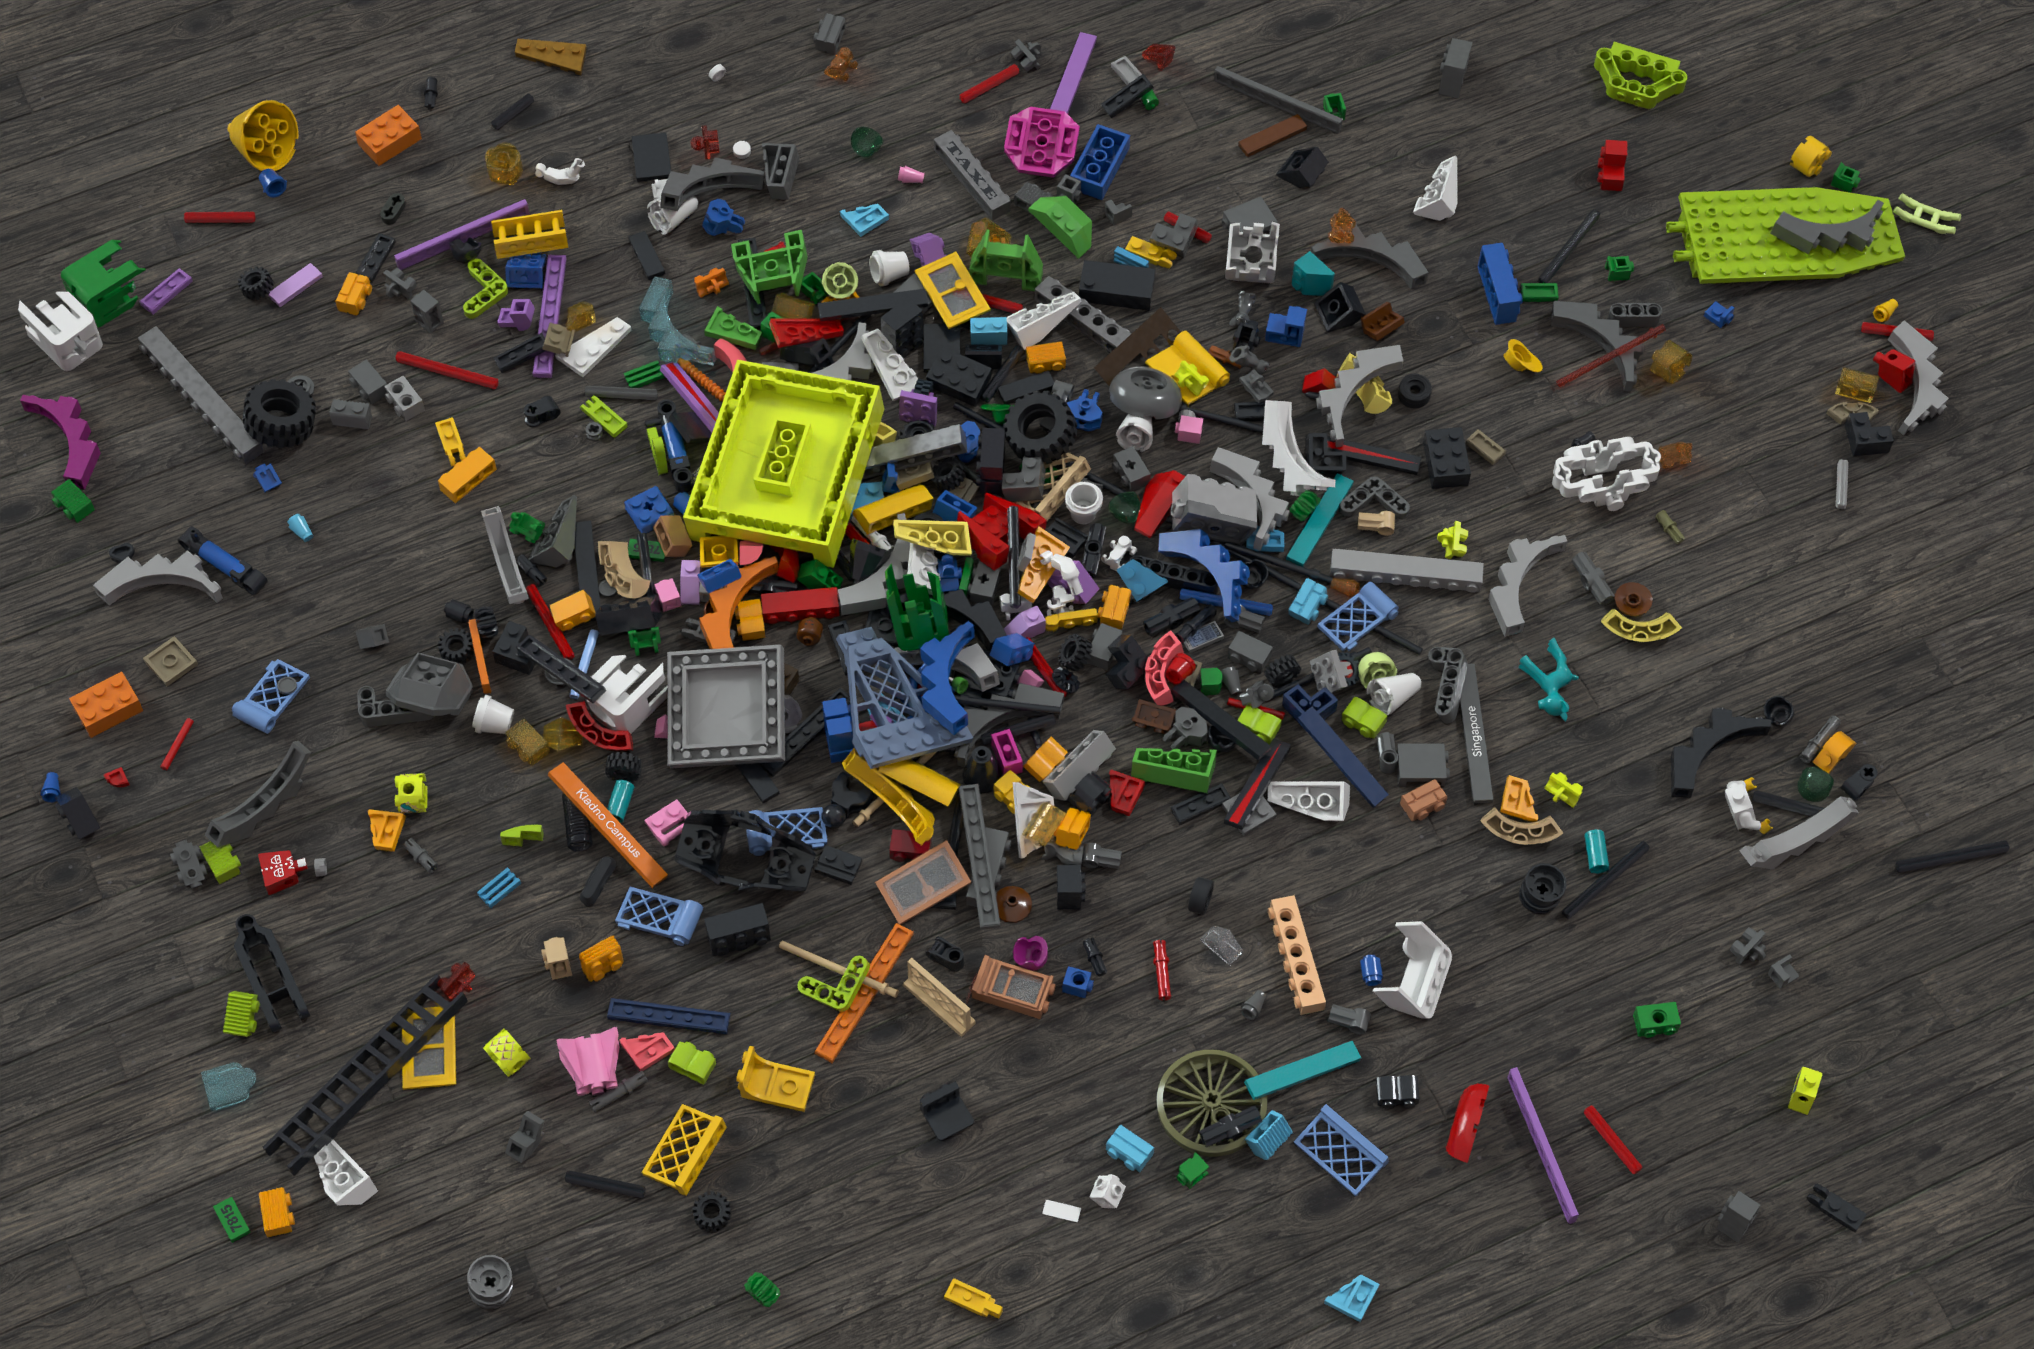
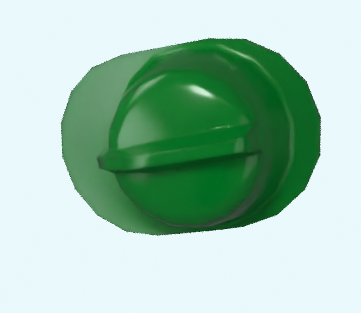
[980,404,1014,426]

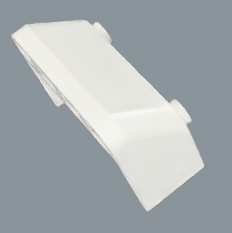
[1373,921,1452,1019]

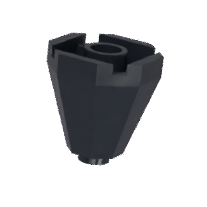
[850,539,891,584]

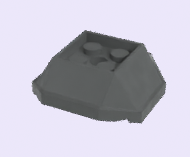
[386,653,473,716]

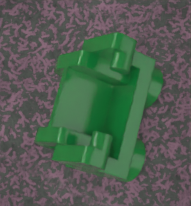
[509,512,545,543]
[628,626,661,656]

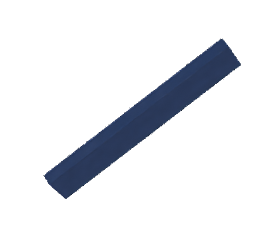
[1297,706,1389,808]
[607,998,731,1034]

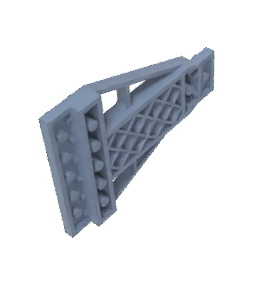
[836,627,973,769]

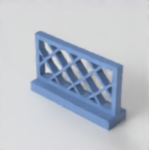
[1294,1104,1389,1196]

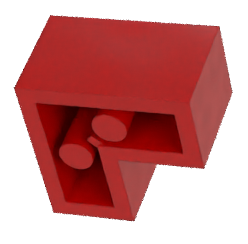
[1598,140,1627,191]

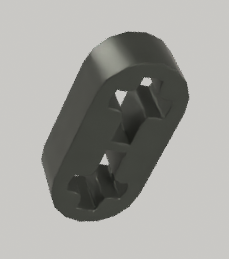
[380,193,406,225]

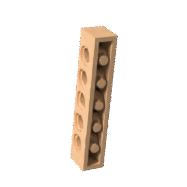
[1268,895,1326,1015]

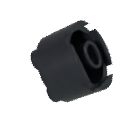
[1067,771,1112,817]

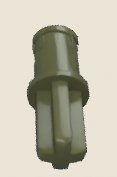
[1655,510,1685,544]

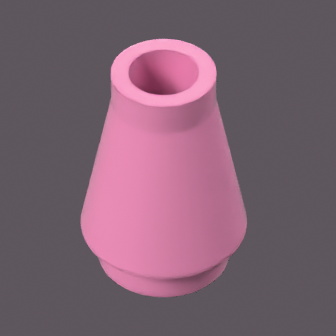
[898,166,924,183]

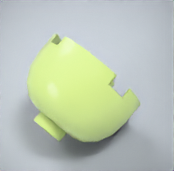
[822,262,858,299]
[1358,652,1397,689]

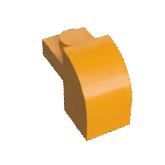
[1813,731,1856,774]

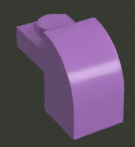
[497,299,535,331]

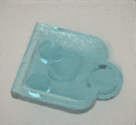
[201,1062,256,1111]

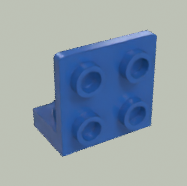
[505,252,546,288]

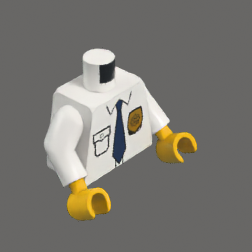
[1725,777,1773,834]

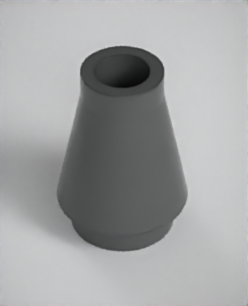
[1221,666,1242,696]
[1241,990,1266,1020]

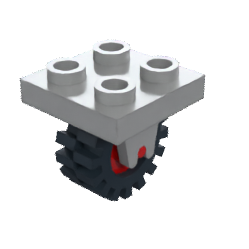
[1310,650,1360,693]

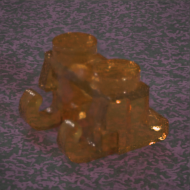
[824,47,858,81]
[1328,208,1356,243]
[1658,441,1692,468]

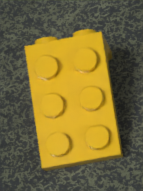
[736,1046,815,1112]

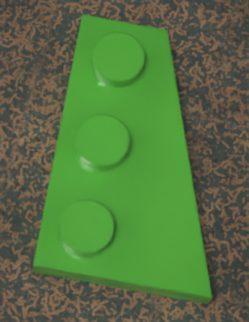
[704,306,762,350]

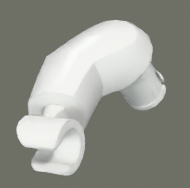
[535,158,585,185]
[1040,551,1083,596]

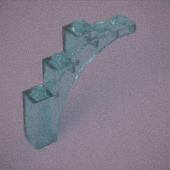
[639,277,716,365]

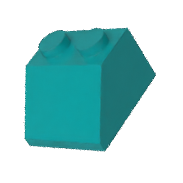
[1291,251,1335,296]

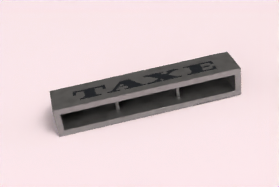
[934,130,1011,221]

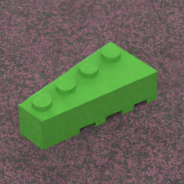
[1131,748,1217,793]

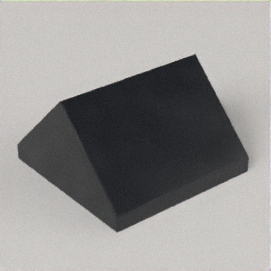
[965,344,1002,369]

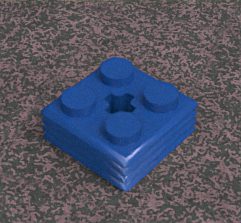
[624,486,674,533]

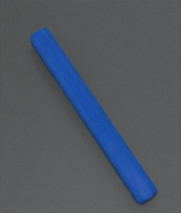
[1180,589,1273,616]

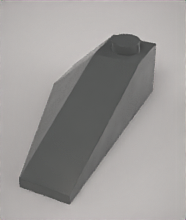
[529,495,577,567]

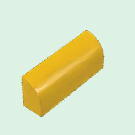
[852,484,933,535]
[878,759,961,806]

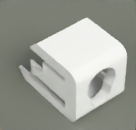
[586,655,668,734]

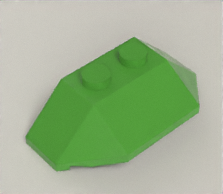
[1028,196,1092,259]

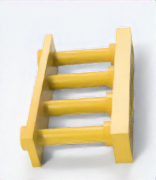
[491,210,568,259]

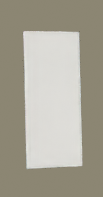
[1042,1200,1081,1222]

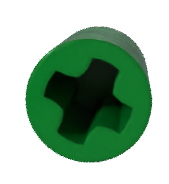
[1140,90,1159,110]

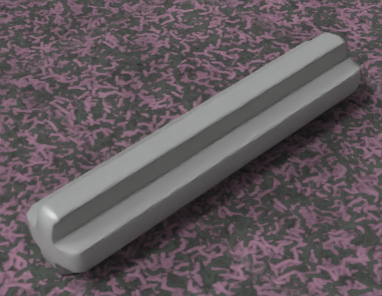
[1836,459,1848,509]

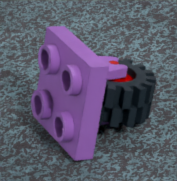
[899,379,937,427]

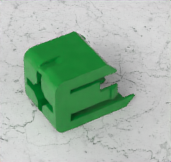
[61,240,146,328]
[885,563,949,651]

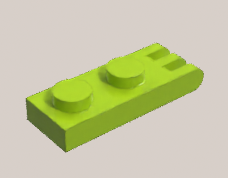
[580,395,628,438]

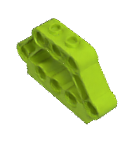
[1594,42,1687,109]

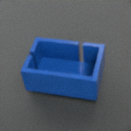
[822,698,855,763]

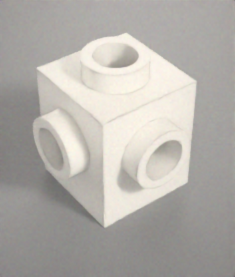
[1090,1174,1126,1208]

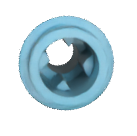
[287,514,313,542]

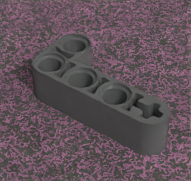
[1428,647,1468,724]
[357,686,435,727]

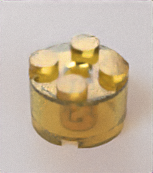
[485,143,523,185]
[1650,340,1692,384]

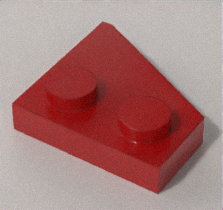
[1109,770,1145,816]

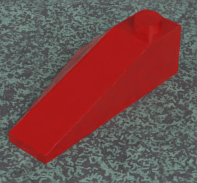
[1134,470,1186,538]

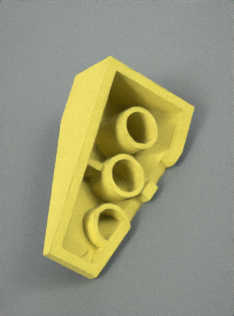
[893,520,972,556]

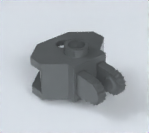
[1163,707,1207,750]

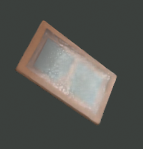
[875,840,972,925]

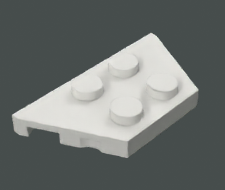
[1013,782,1056,858]

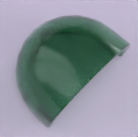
[851,126,884,157]
[1108,492,1141,523]
[1797,767,1834,802]

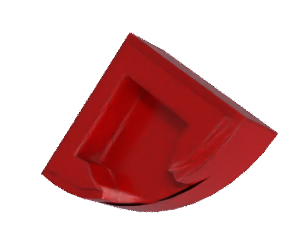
[103,767,130,787]

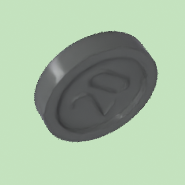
[599,580,617,598]
[277,677,297,695]

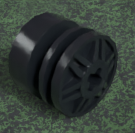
[1519,863,1567,914]

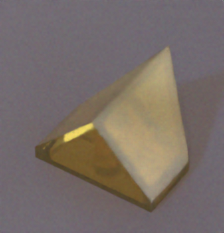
[566,301,596,332]
[542,717,582,751]

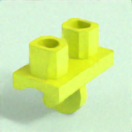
[1175,360,1209,396]
[1437,521,1468,559]
[1544,772,1583,808]

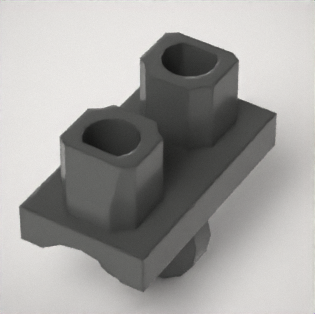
[1011,39,1041,72]
[383,268,417,300]
[1239,369,1274,403]
[1240,680,1274,708]
[1730,927,1766,965]

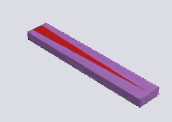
[660,361,719,433]

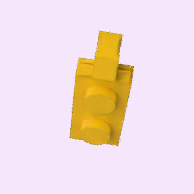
[944,1279,1003,1318]

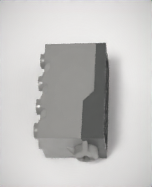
[1171,474,1257,546]

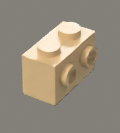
[541,937,572,980]

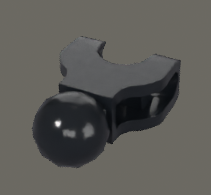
[821,772,874,829]

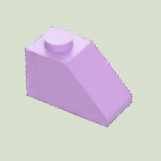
[680,560,702,605]
[1004,606,1046,638]

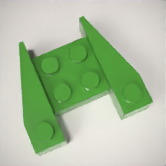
[731,230,808,304]
[969,230,1043,291]

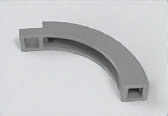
[481,506,529,604]

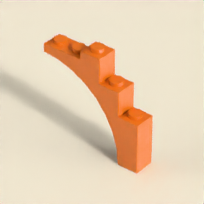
[700,556,778,649]

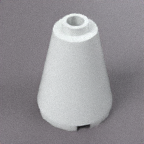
[647,196,698,235]
[1116,414,1153,452]
[1367,673,1421,715]

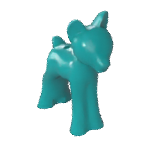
[1519,638,1579,722]

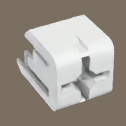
[1225,222,1280,283]
[18,292,103,371]

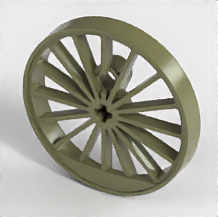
[1157,1050,1267,1157]

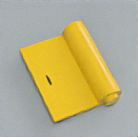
[1145,331,1230,406]

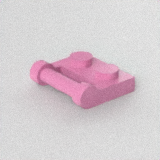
[644,799,688,847]

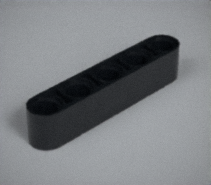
[1129,555,1219,594]

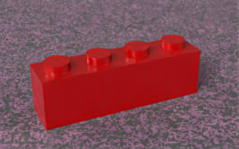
[761,587,839,624]

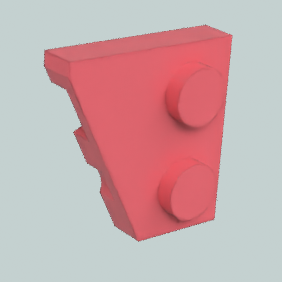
[619,1032,675,1071]

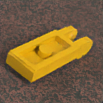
[1125,236,1177,268]
[435,417,466,466]
[1045,608,1097,632]

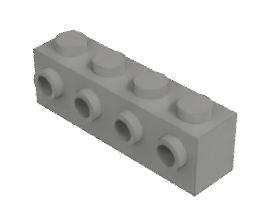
[1042,730,1116,800]

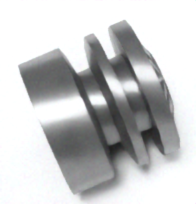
[467,1255,513,1309]

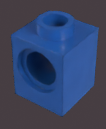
[1062,966,1094,998]

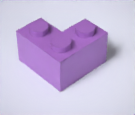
[910,233,949,277]
[1047,561,1100,604]

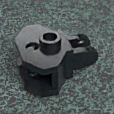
[1232,320,1260,353]

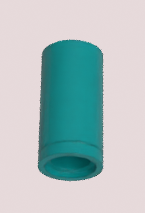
[607,780,635,823]
[1584,830,1609,874]

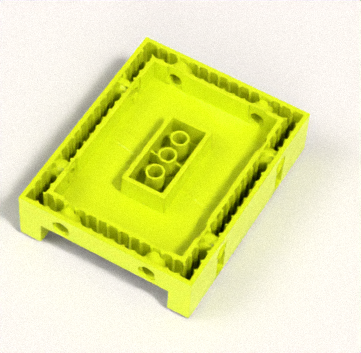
[683,360,884,568]

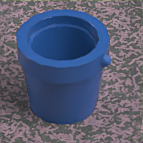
[259,168,287,197]

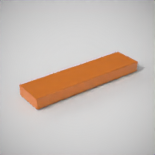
[468,619,491,694]

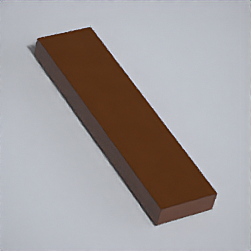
[1238,114,1307,157]

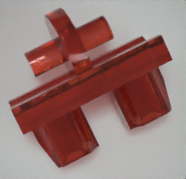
[690,125,720,159]
[438,962,476,1001]

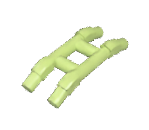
[1893,193,1961,234]

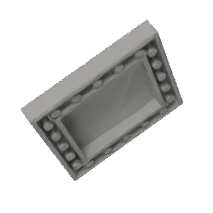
[667,645,785,768]

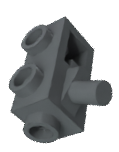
[170,840,208,889]

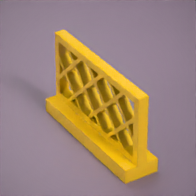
[641,1104,727,1196]

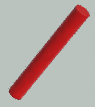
[1227,698,1285,720]
[160,718,194,771]

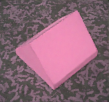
[1018,670,1045,687]
[655,714,668,739]

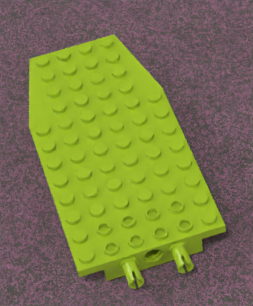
[1666,187,1905,284]

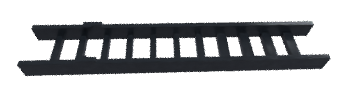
[263,974,468,1176]

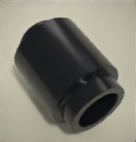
[444,599,474,623]

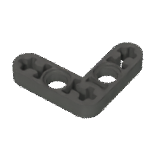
[1339,476,1410,519]

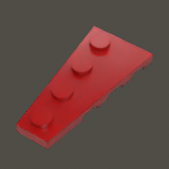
[769,319,844,348]

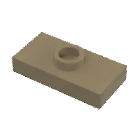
[1465,429,1506,465]

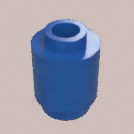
[673,492,690,516]
[1360,955,1383,986]

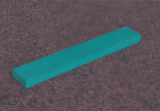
[1286,473,1354,567]
[1244,1041,1361,1100]

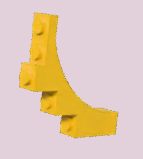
[842,748,935,845]

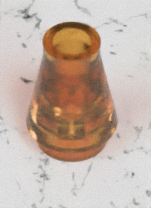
[1330,578,1360,598]

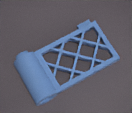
[1317,582,1399,652]
[232,659,310,734]
[746,807,827,856]
[615,887,703,946]

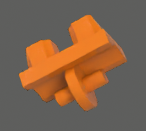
[694,268,729,298]

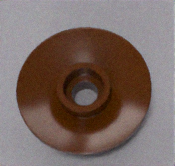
[1614,582,1653,616]
[996,886,1032,923]

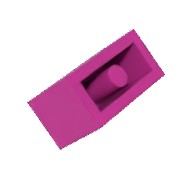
[991,729,1023,775]

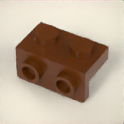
[1361,302,1405,341]
[1132,699,1176,734]

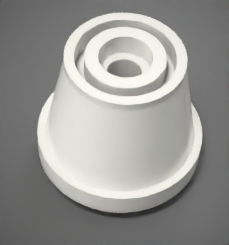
[869,250,909,286]
[1065,482,1103,524]
[472,695,514,734]

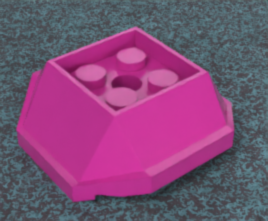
[1004,107,1080,177]

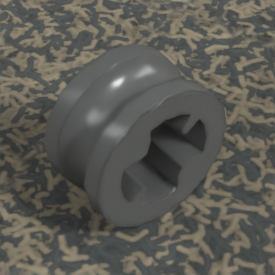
[586,422,603,441]

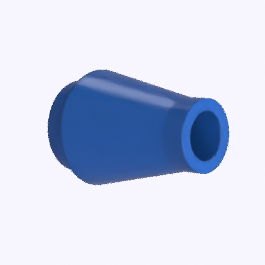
[41,772,61,802]

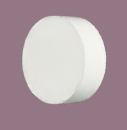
[708,64,726,81]
[733,141,751,159]

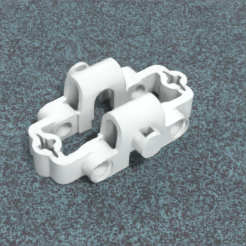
[1552,437,1661,511]

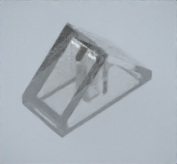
[1200,925,1243,965]

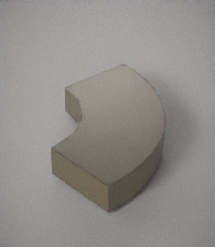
[1826,402,1879,425]

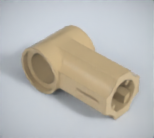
[1357,511,1395,536]

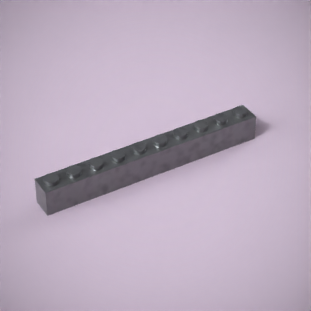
[138,326,264,464]

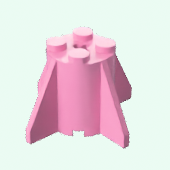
[557,1027,620,1096]

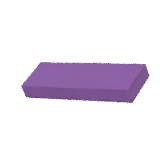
[139,268,193,315]

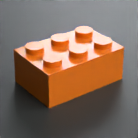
[355,105,422,166]
[69,671,143,738]

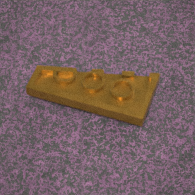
[515,39,587,76]

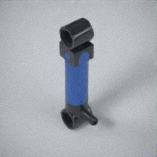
[645,400,693,493]
[177,526,268,595]

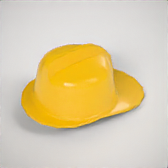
[1504,339,1543,373]

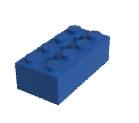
[1070,124,1130,200]
[1478,243,1522,325]

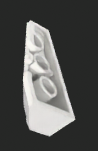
[1413,156,1457,221]
[1007,292,1082,350]
[1268,782,1350,821]
[314,1140,378,1205]

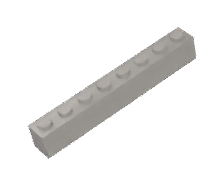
[1330,549,1484,592]

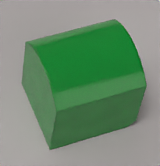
[1200,668,1222,695]

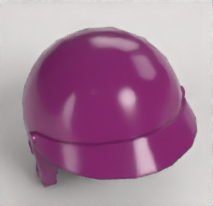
[1013,936,1048,971]

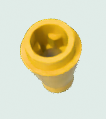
[1873,299,1898,322]

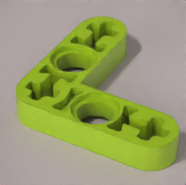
[463,259,508,319]
[647,427,668,475]
[798,956,870,1012]

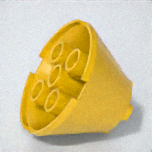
[227,100,298,171]

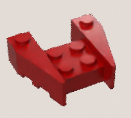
[957,493,1047,571]

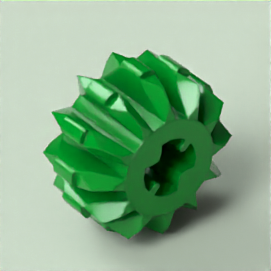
[1290,490,1321,521]
[744,1272,781,1307]

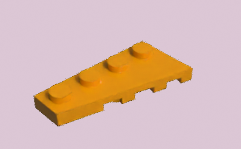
[1017,526,1070,603]

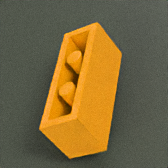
[438,447,497,503]

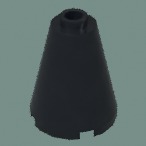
[962,746,1001,794]

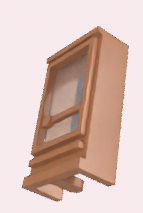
[972,955,1056,1019]

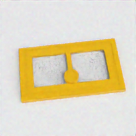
[915,252,991,329]
[402,1007,456,1090]

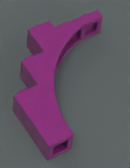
[20,395,101,490]

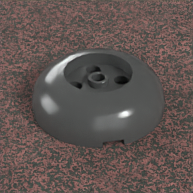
[1109,367,1182,419]

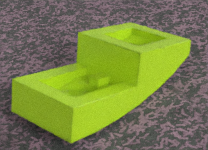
[500,825,544,846]

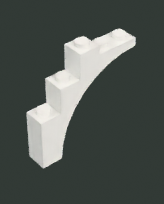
[1262,400,1336,496]

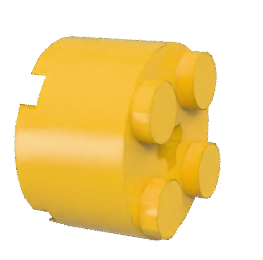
[1790,136,1832,177]

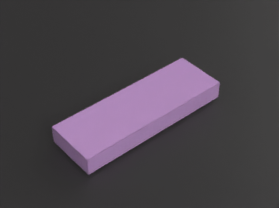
[268,263,323,307]

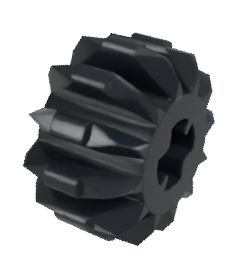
[474,606,499,638]

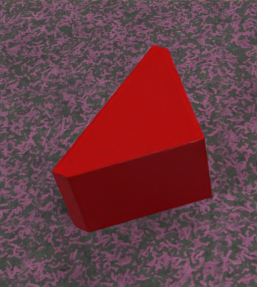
[1302,368,1336,393]

